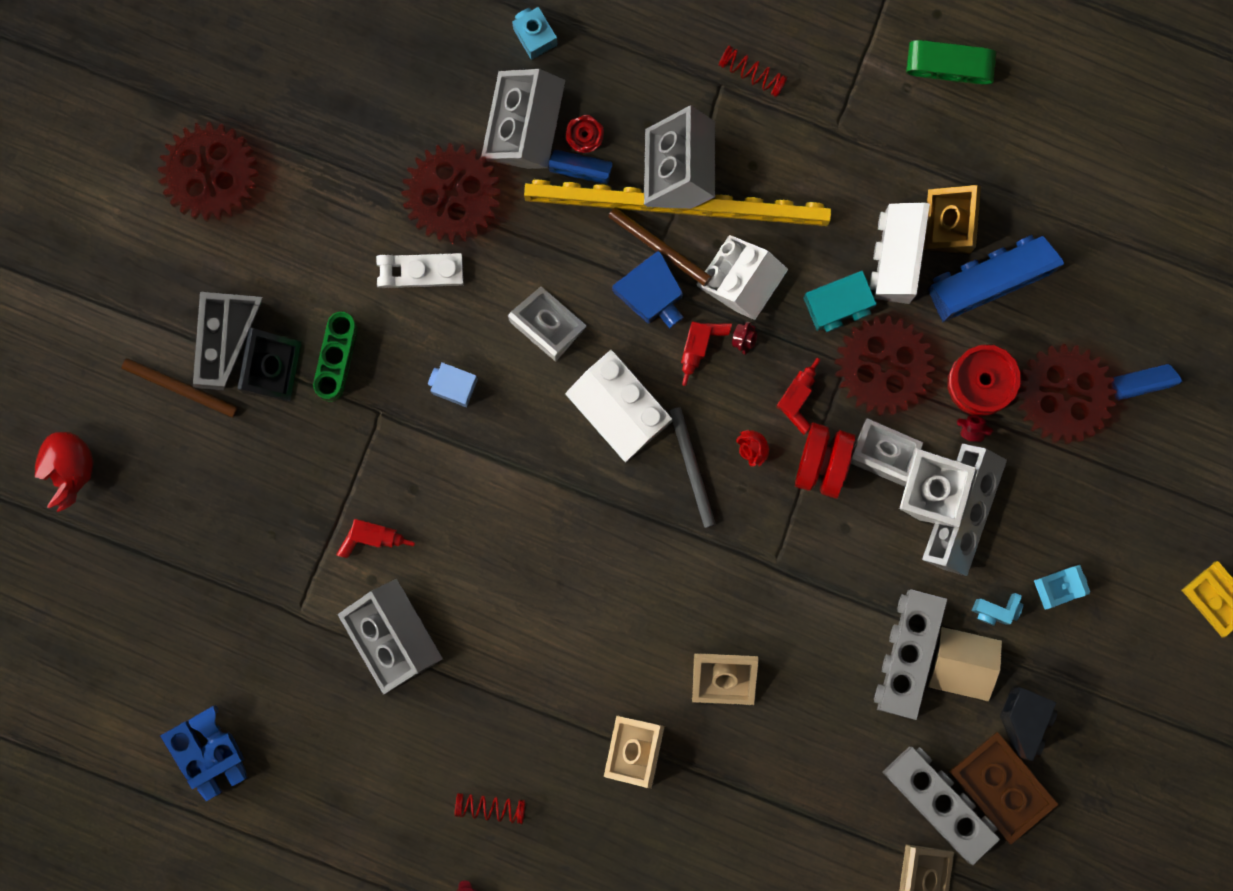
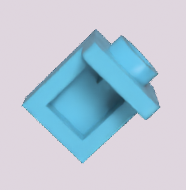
[1034,565,1090,610]
[972,593,1023,626]

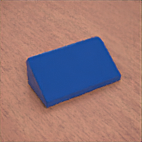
[549,150,613,185]
[1111,364,1182,401]

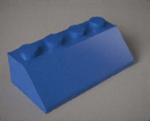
[928,235,1064,322]

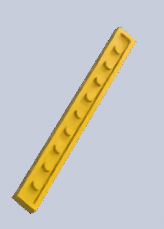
[524,180,831,226]

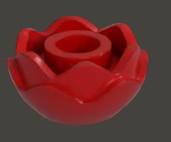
[566,115,604,153]
[736,430,769,467]

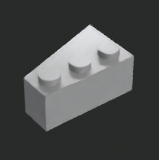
[193,292,263,390]

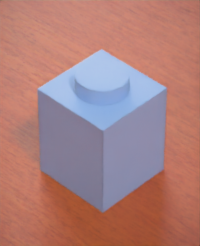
[428,363,478,407]

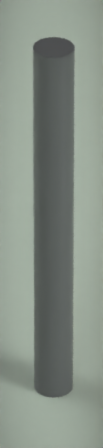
[669,407,716,528]

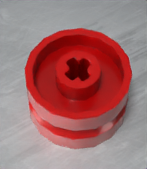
[947,345,1021,416]
[794,422,855,499]

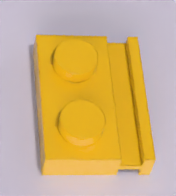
[1182,561,1233,637]

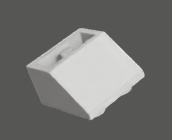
[697,235,788,320]

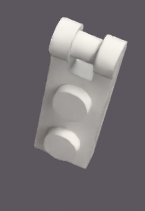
[376,253,463,288]

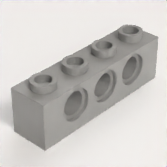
[922,443,1007,576]
[874,589,947,720]
[882,747,1000,865]

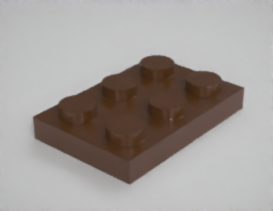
[949,732,1058,845]

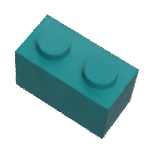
[803,271,876,333]

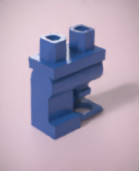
[160,705,248,801]

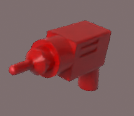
[681,321,732,386]
[776,358,820,435]
[336,519,415,558]

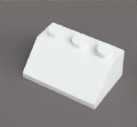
[869,203,930,304]
[565,350,672,463]

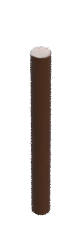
[608,208,712,286]
[121,358,238,418]

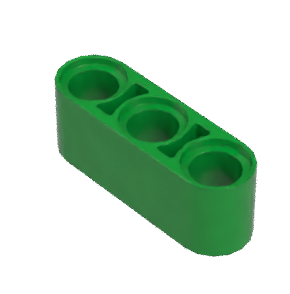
[906,40,997,85]
[313,312,358,402]

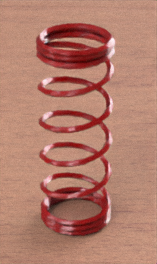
[719,45,787,97]
[455,792,525,825]

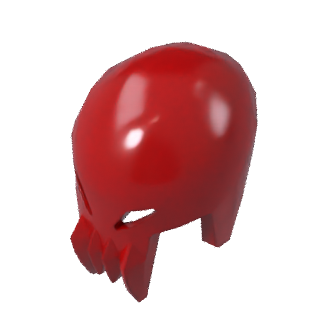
[35,432,93,512]

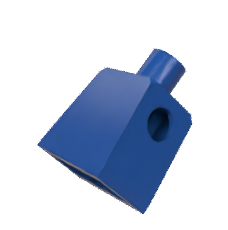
[612,251,684,329]

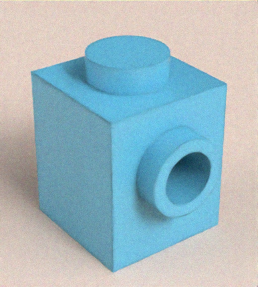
[512,7,557,60]

